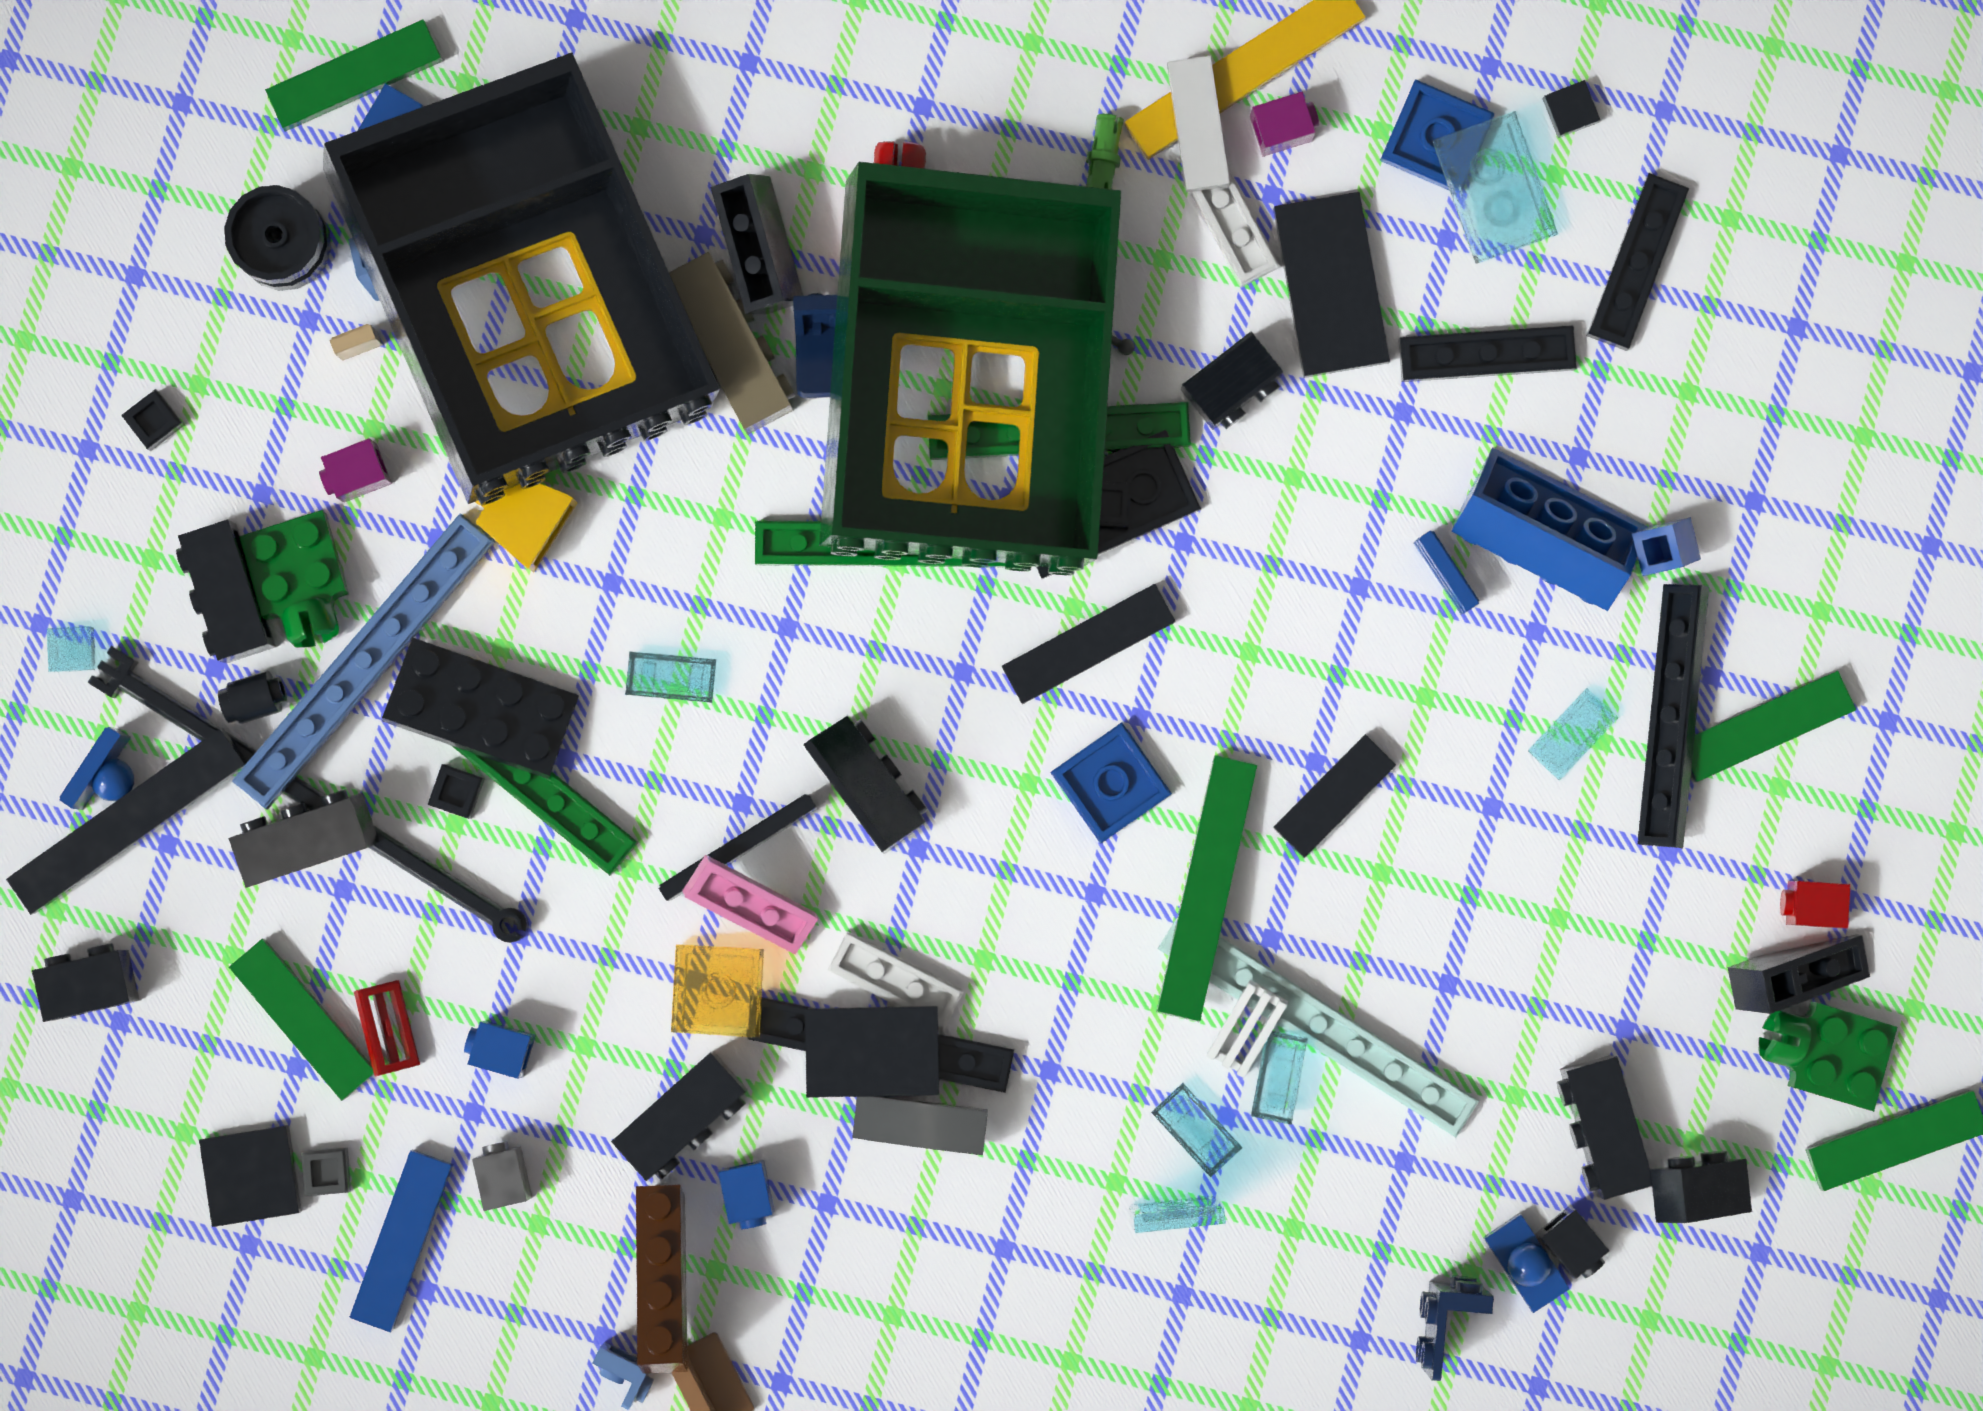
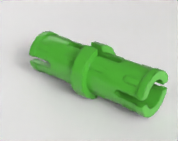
[1086,113,1124,189]

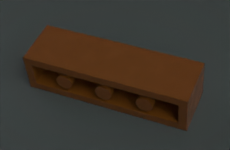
[636,1184,688,1374]

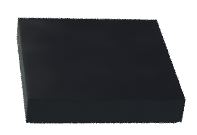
[199,1125,302,1227]

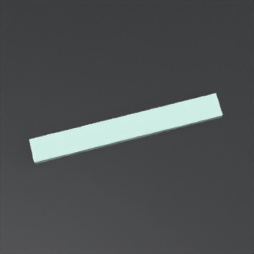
[1157,918,1480,1138]

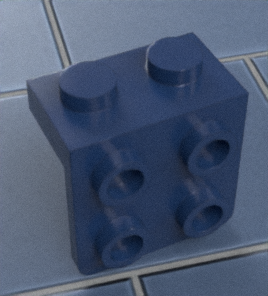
[793,293,837,398]
[1415,1275,1494,1381]

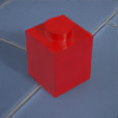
[1780,881,1851,929]

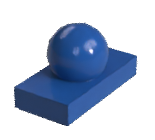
[59,727,135,810]
[1483,1213,1570,1313]

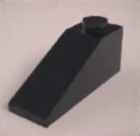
[1727,934,1870,1014]

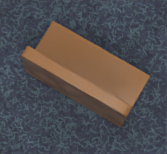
[671,1332,755,1411]

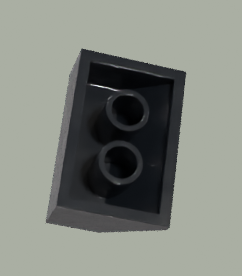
[803,715,928,854]

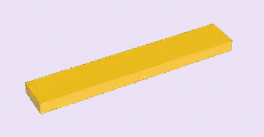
[1124,0,1366,160]

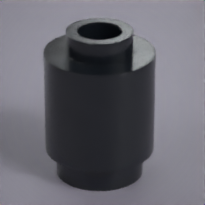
[218,670,287,724]

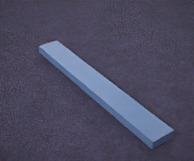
[232,513,495,810]

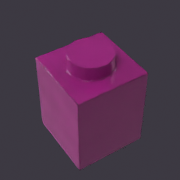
[1249,91,1320,157]
[319,438,392,503]

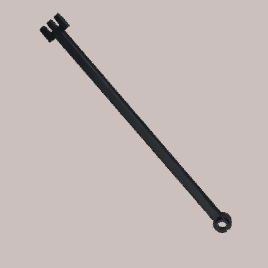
[88,645,529,943]

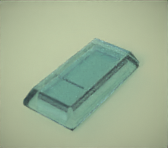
[625,651,717,703]
[1527,688,1619,781]
[1251,1031,1308,1125]
[1151,1083,1243,1178]

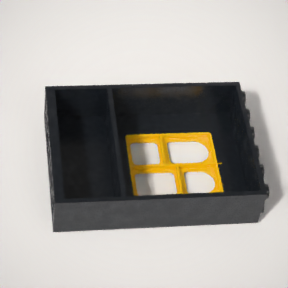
[323,52,720,506]

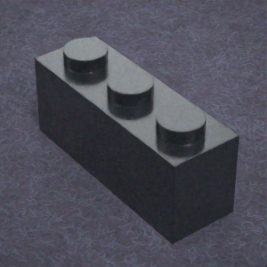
[710,174,804,314]
[176,519,276,664]
[228,789,380,888]
[611,1051,748,1181]
[1556,1055,1652,1200]

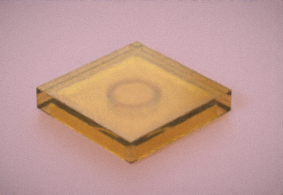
[671,944,764,1037]

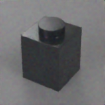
[1535,1206,1610,1279]

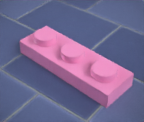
[682,855,819,955]

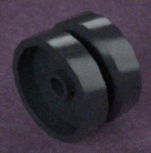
[224,185,331,291]

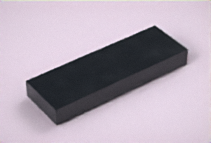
[1272,734,1396,858]

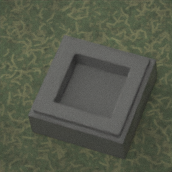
[301,1147,351,1196]

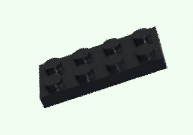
[382,637,579,779]

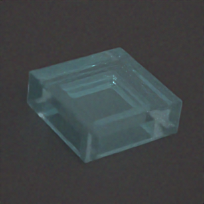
[47,626,96,673]

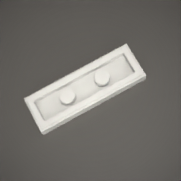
[1167,55,1230,193]
[1180,168,1280,288]
[827,931,964,1030]

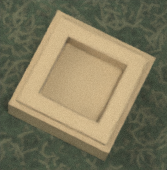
[329,324,383,361]

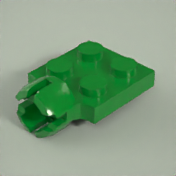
[239,510,349,648]
[1758,1001,1898,1112]

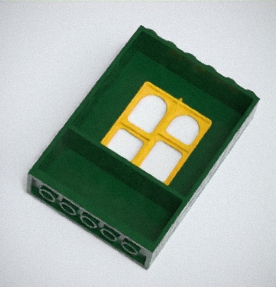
[819,161,1121,576]

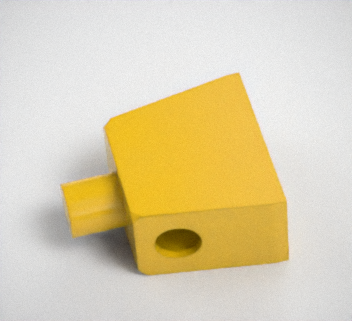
[475,484,578,573]

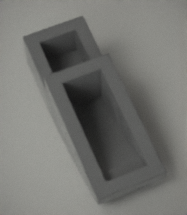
[852,1096,988,1155]

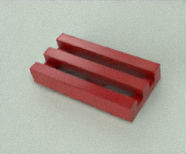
[353,980,420,1077]

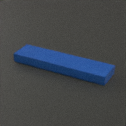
[349,1149,454,1333]

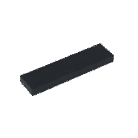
[1586,173,1689,351]
[1398,325,1577,382]
[1001,584,1176,705]
[658,794,818,902]

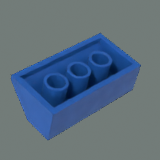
[1451,447,1648,611]

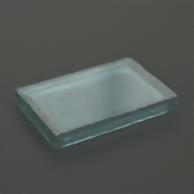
[1432,111,1558,264]
[1128,1196,1226,1233]

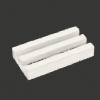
[1206,980,1288,1078]

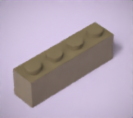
[669,251,795,435]

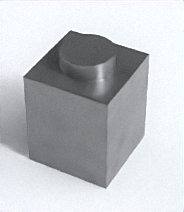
[472,1141,532,1211]

